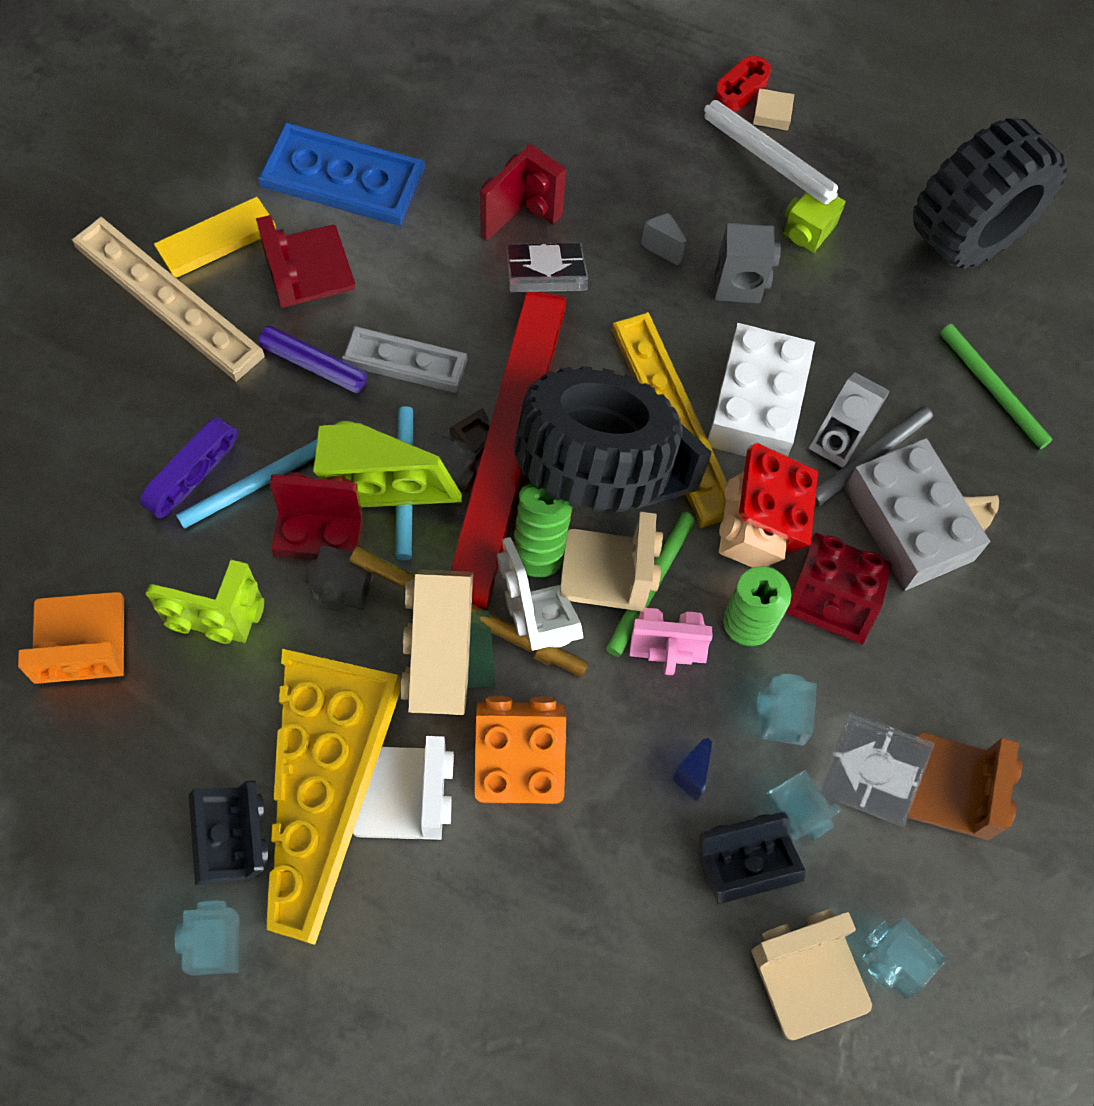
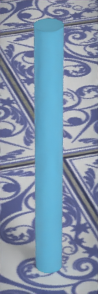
[395,406,413,561]
[176,439,317,529]

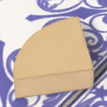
[963,495,999,531]

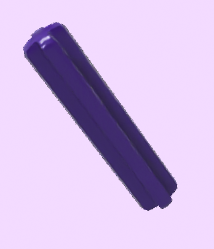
[258,326,367,393]

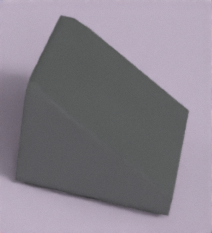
[640,212,687,265]

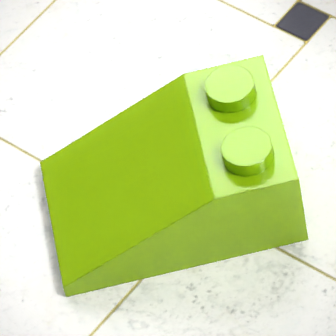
[313,421,462,507]

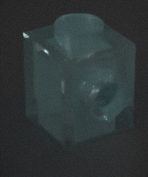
[756,674,817,746]
[175,901,239,976]
[862,918,947,999]

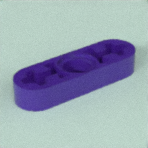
[140,417,238,518]

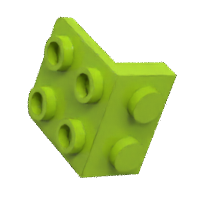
[146,560,264,644]

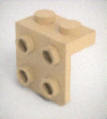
[560,512,663,612]
[751,909,872,1041]

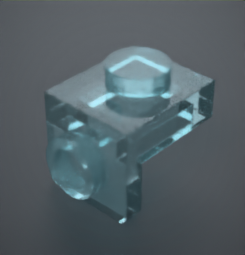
[765,770,841,842]

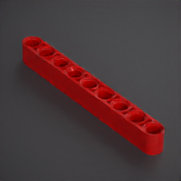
[451,288,567,611]

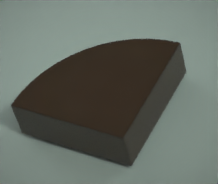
[450,408,489,463]

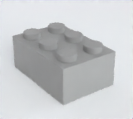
[844,438,990,591]

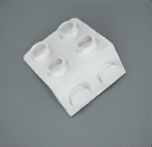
[497,537,583,651]
[353,736,454,840]

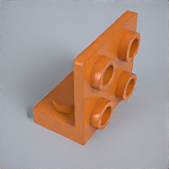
[18,592,124,684]

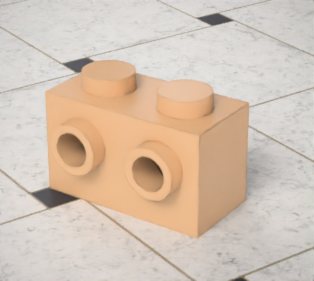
[719,472,787,568]

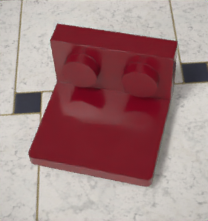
[479,144,566,241]
[256,215,356,308]
[269,472,363,564]
[785,533,892,645]

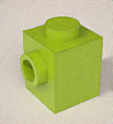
[783,192,846,253]

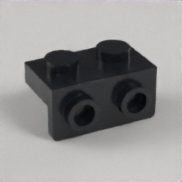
[188,780,268,885]
[700,812,806,904]

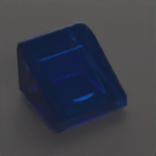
[673,737,713,801]

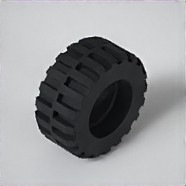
[913,118,1067,269]
[514,366,683,512]

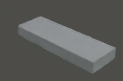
[342,326,467,393]

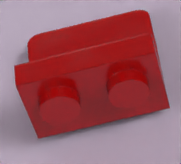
[739,443,818,556]

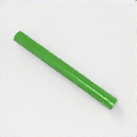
[940,324,1053,449]
[605,512,695,657]

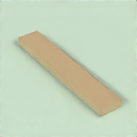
[72,217,265,382]

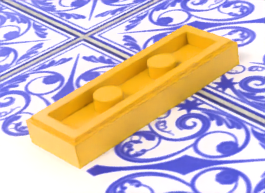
[154,197,276,278]

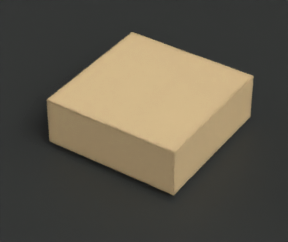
[753,88,794,131]

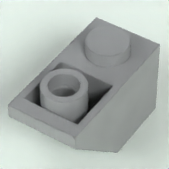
[809,372,890,467]

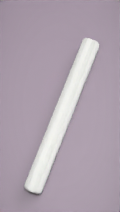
[704,100,838,204]

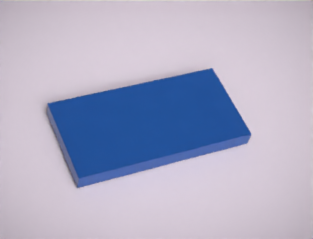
[258,122,425,226]

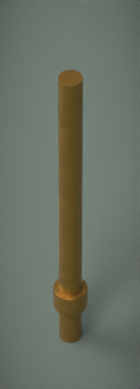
[349,546,588,677]

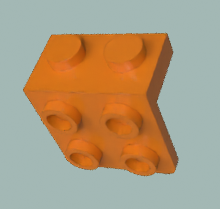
[475,696,566,804]

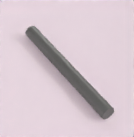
[815,406,933,507]

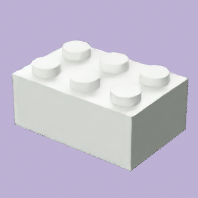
[708,323,815,457]

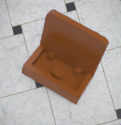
[906,733,1022,840]

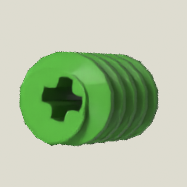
[513,483,572,577]
[722,566,791,647]

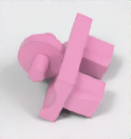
[629,608,712,675]

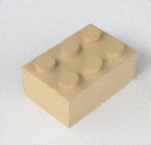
[401,569,473,715]

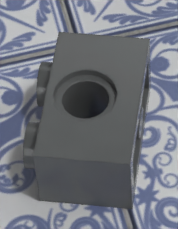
[715,223,781,304]

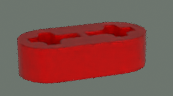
[714,56,771,112]

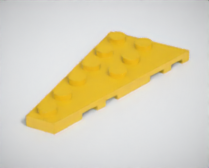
[266,649,402,945]

